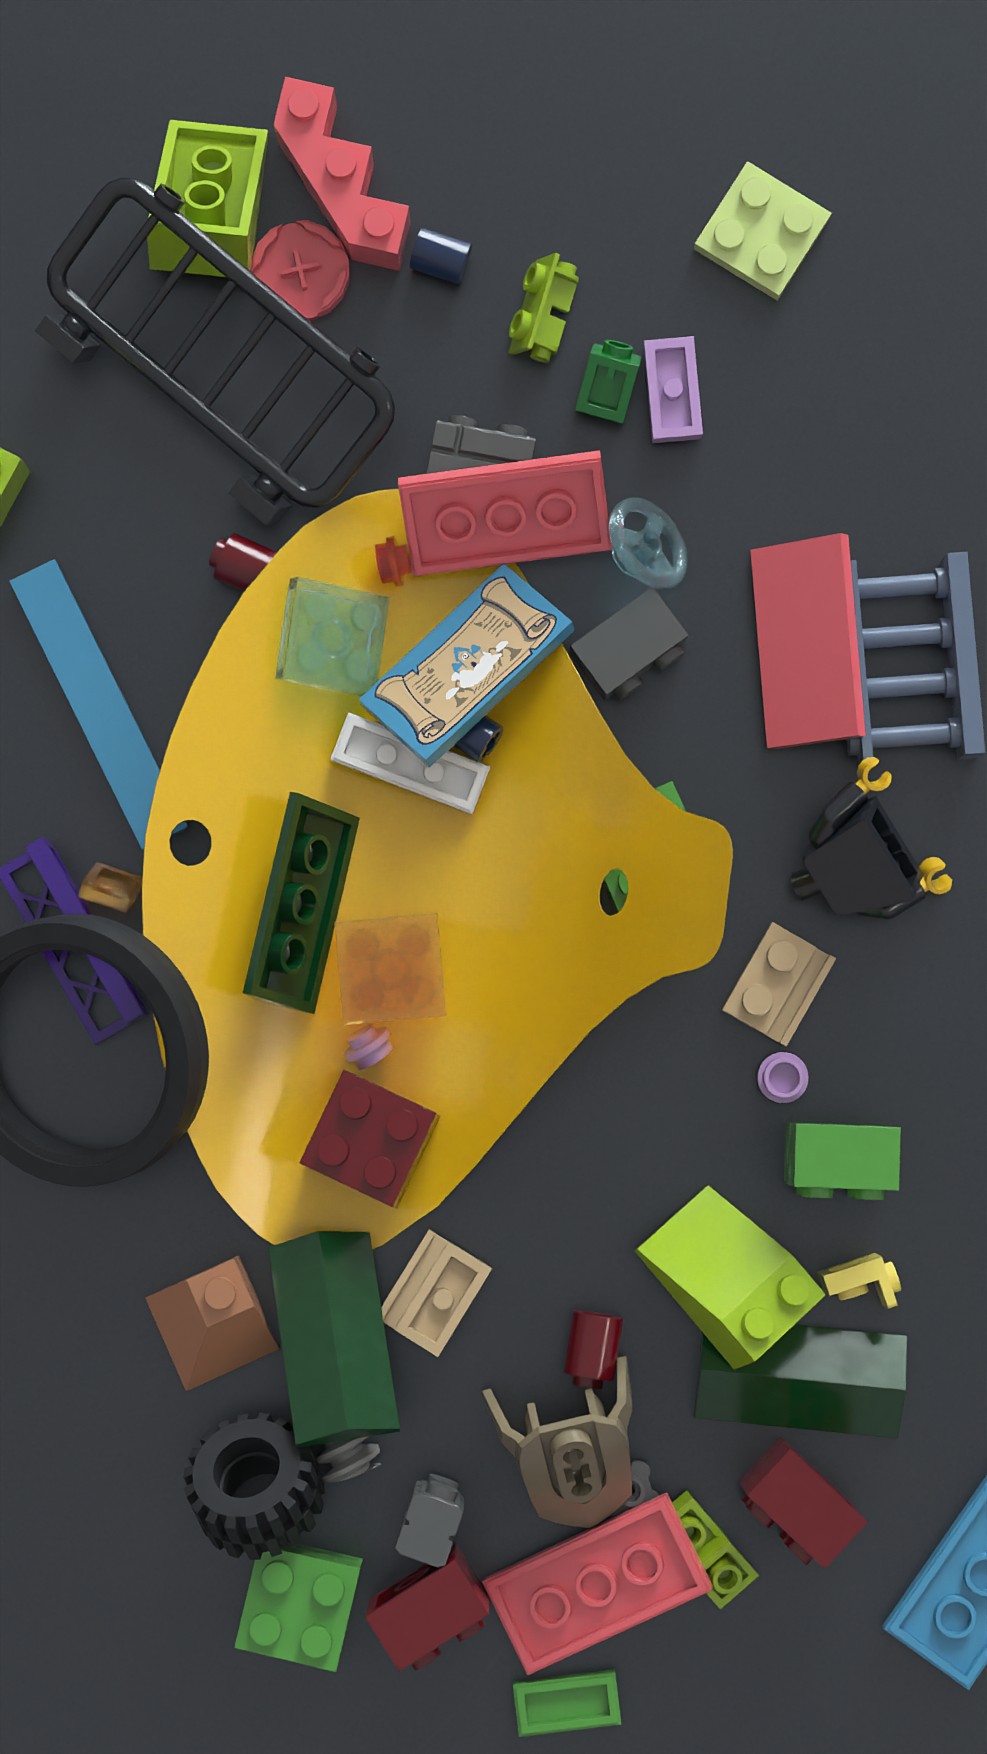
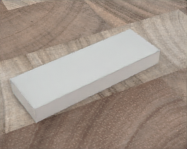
[330,712,490,815]

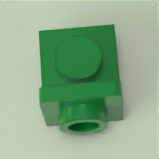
[575,340,642,423]

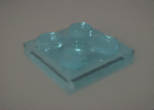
[275,577,390,696]

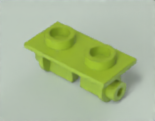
[508,253,579,363]

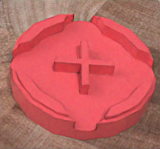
[251,220,350,321]

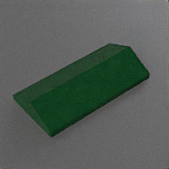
[243,792,360,1014]
[268,1231,400,1448]
[694,1324,907,1439]

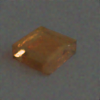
[78,862,142,913]

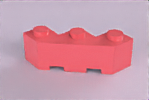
[274,77,411,271]

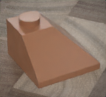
[145,1255,280,1391]

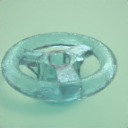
[609,497,688,590]

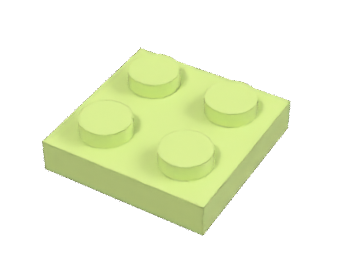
[694,161,832,301]

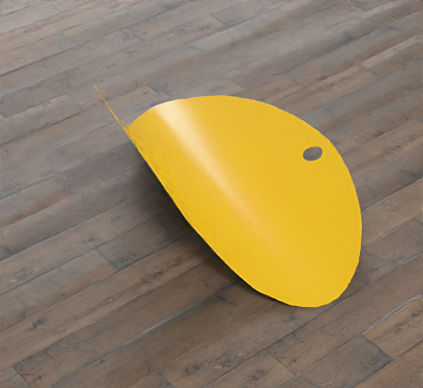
[142,489,733,1249]

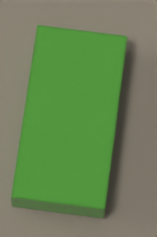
[513,1669,622,1737]

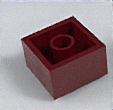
[299,1069,440,1209]
[739,1437,868,1569]
[365,1543,489,1672]

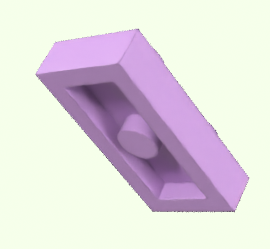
[643,336,703,443]

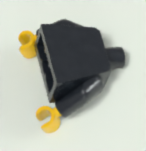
[791,757,952,920]

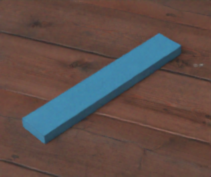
[9,559,189,850]

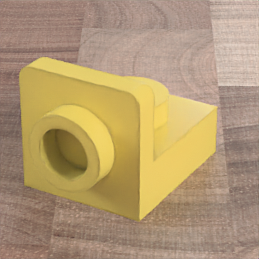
[817,1253,901,1309]

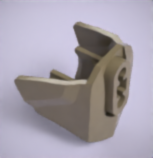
[482,1356,632,1528]

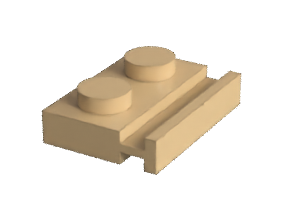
[721,922,836,1047]
[381,1229,492,1357]

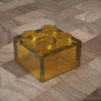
[334,913,447,1025]

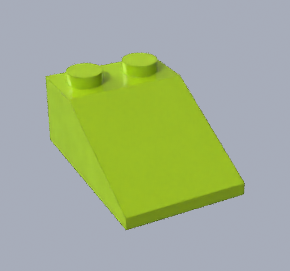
[147,120,268,277]
[635,1185,826,1370]

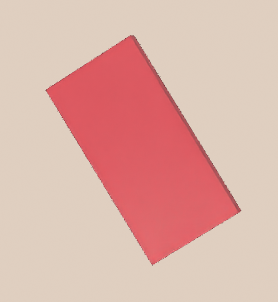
[398,450,612,577]
[750,533,866,749]
[482,1492,713,1675]

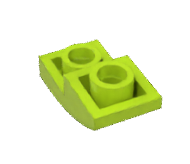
[672,1490,759,1610]

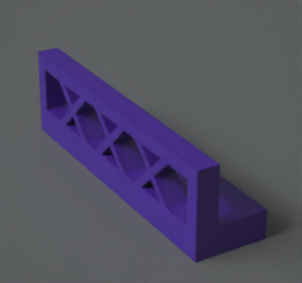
[0,837,149,1045]

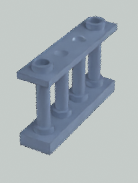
[846,552,986,768]

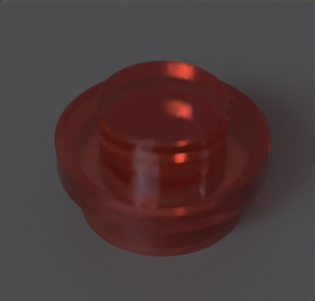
[375,536,412,587]

